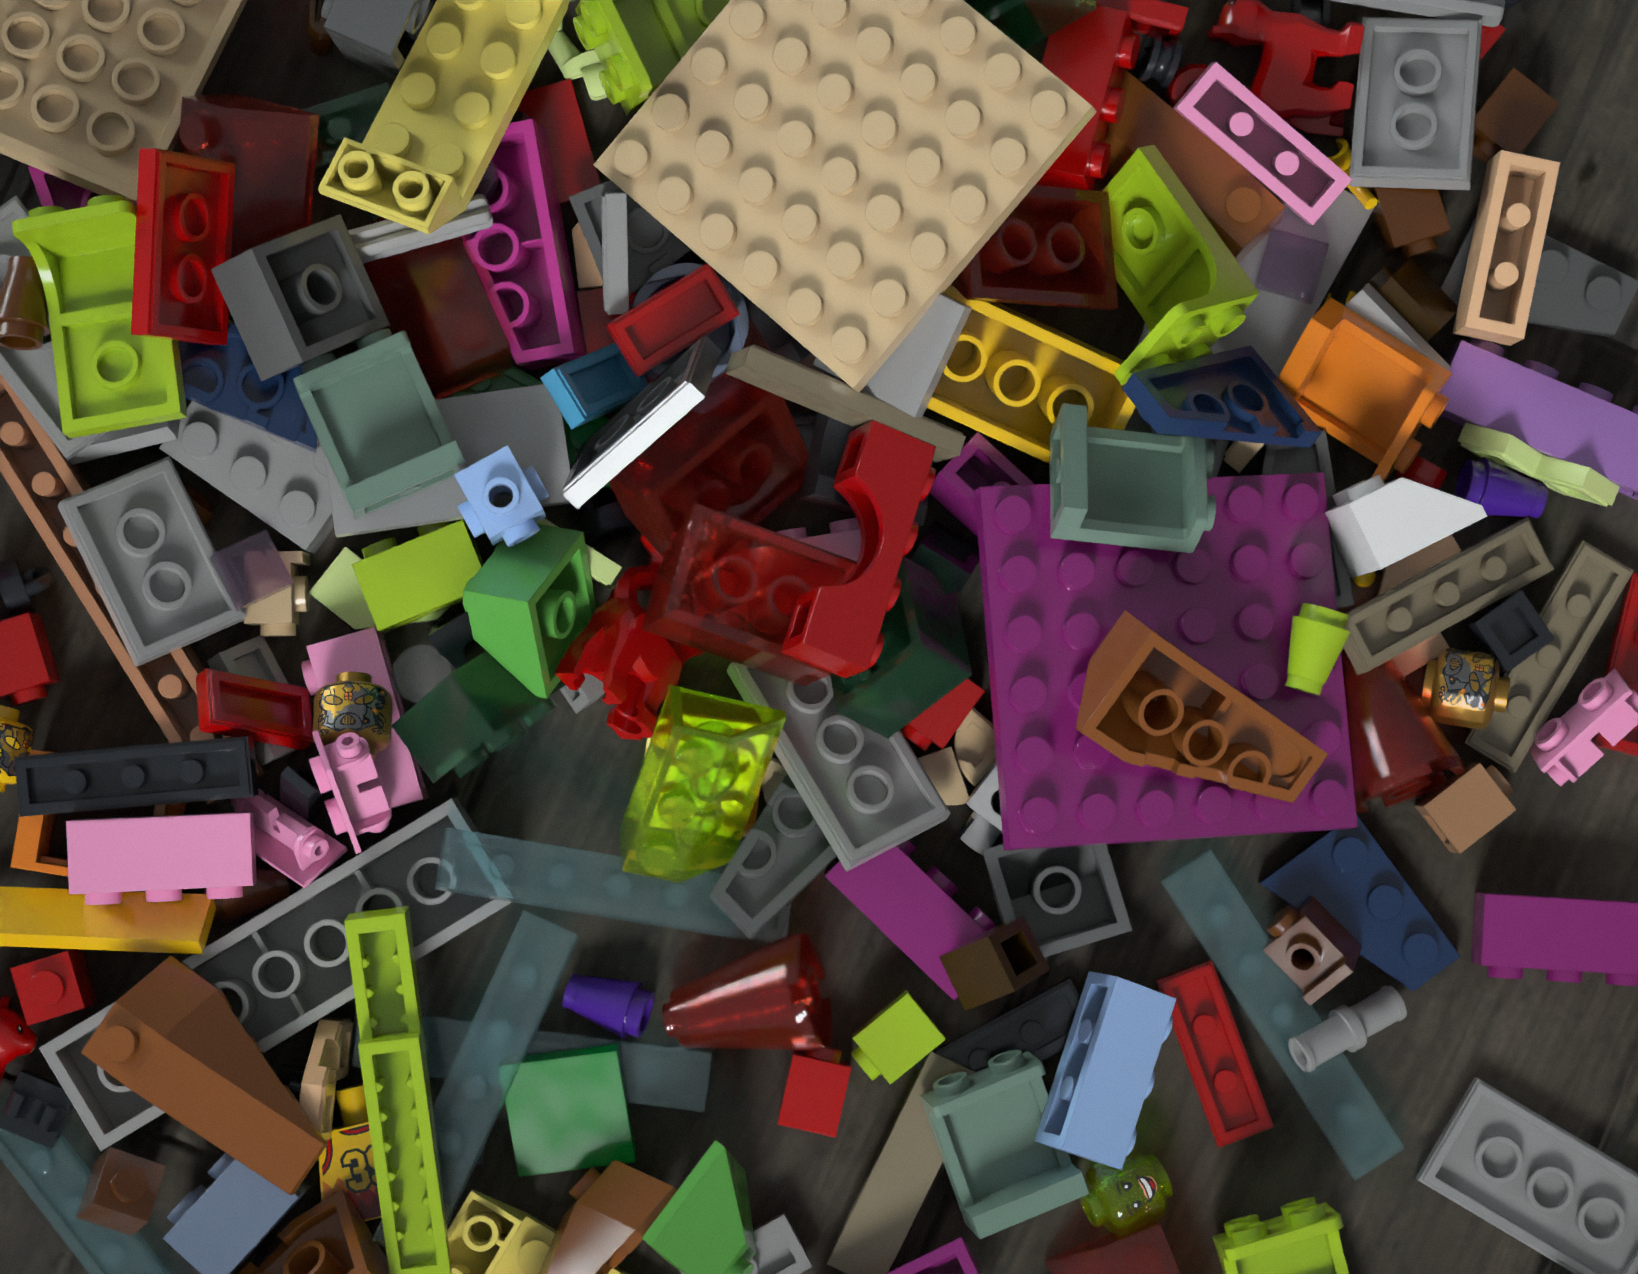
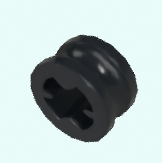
[1135,29,1183,89]

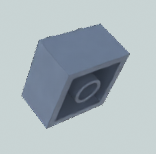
[163,1153,314,1274]

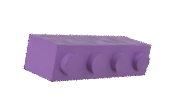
[1440,338,1638,500]

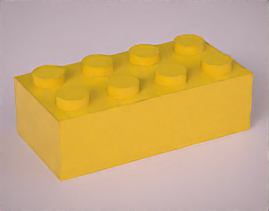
[927,282,1136,464]

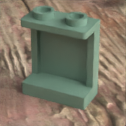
[293,329,466,520]
[1050,403,1216,553]
[919,1050,1089,1239]

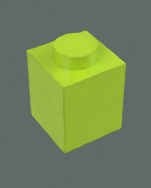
[851,990,946,1085]

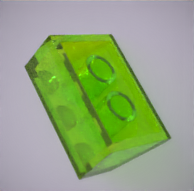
[619,685,786,883]

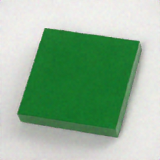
[499,1044,637,1177]

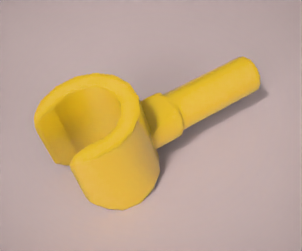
[1327,138,1378,210]

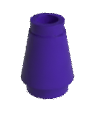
[1454,457,1548,518]
[562,973,655,1039]

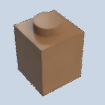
[1414,763,1516,854]

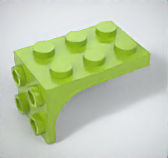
[573,0,730,116]
[1076,145,1260,385]
[12,195,188,438]
[1212,1197,1349,1274]

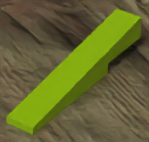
[344,906,452,1274]

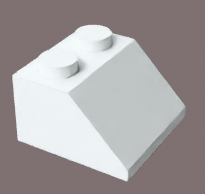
[1325,475,1487,577]

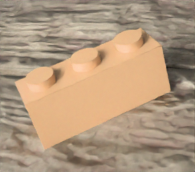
[1452,150,1560,346]

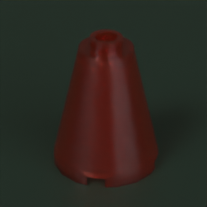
[1341,649,1465,813]
[662,933,833,1051]

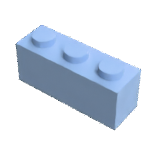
[1034,971,1177,1170]

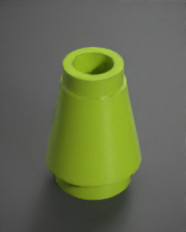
[1285,603,1351,696]

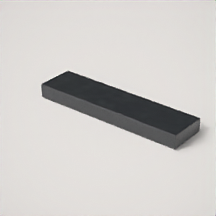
[14,735,259,817]

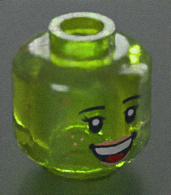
[1080,1149,1173,1237]

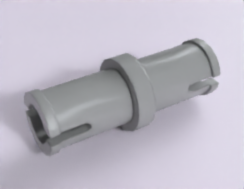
[1288,985,1407,1072]

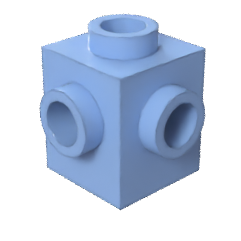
[454,445,549,547]

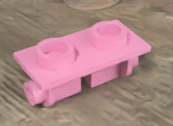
[1528,668,1638,786]
[309,730,392,854]
[231,788,348,888]

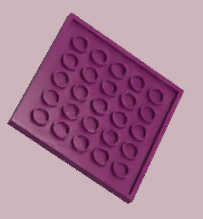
[974,473,1358,851]

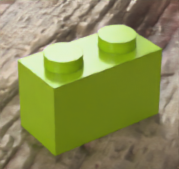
[351,519,484,633]

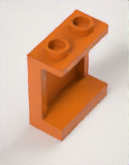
[1278,298,1453,482]

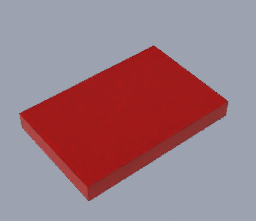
[131,148,235,345]

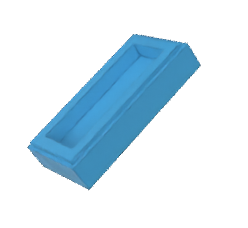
[540,343,648,429]

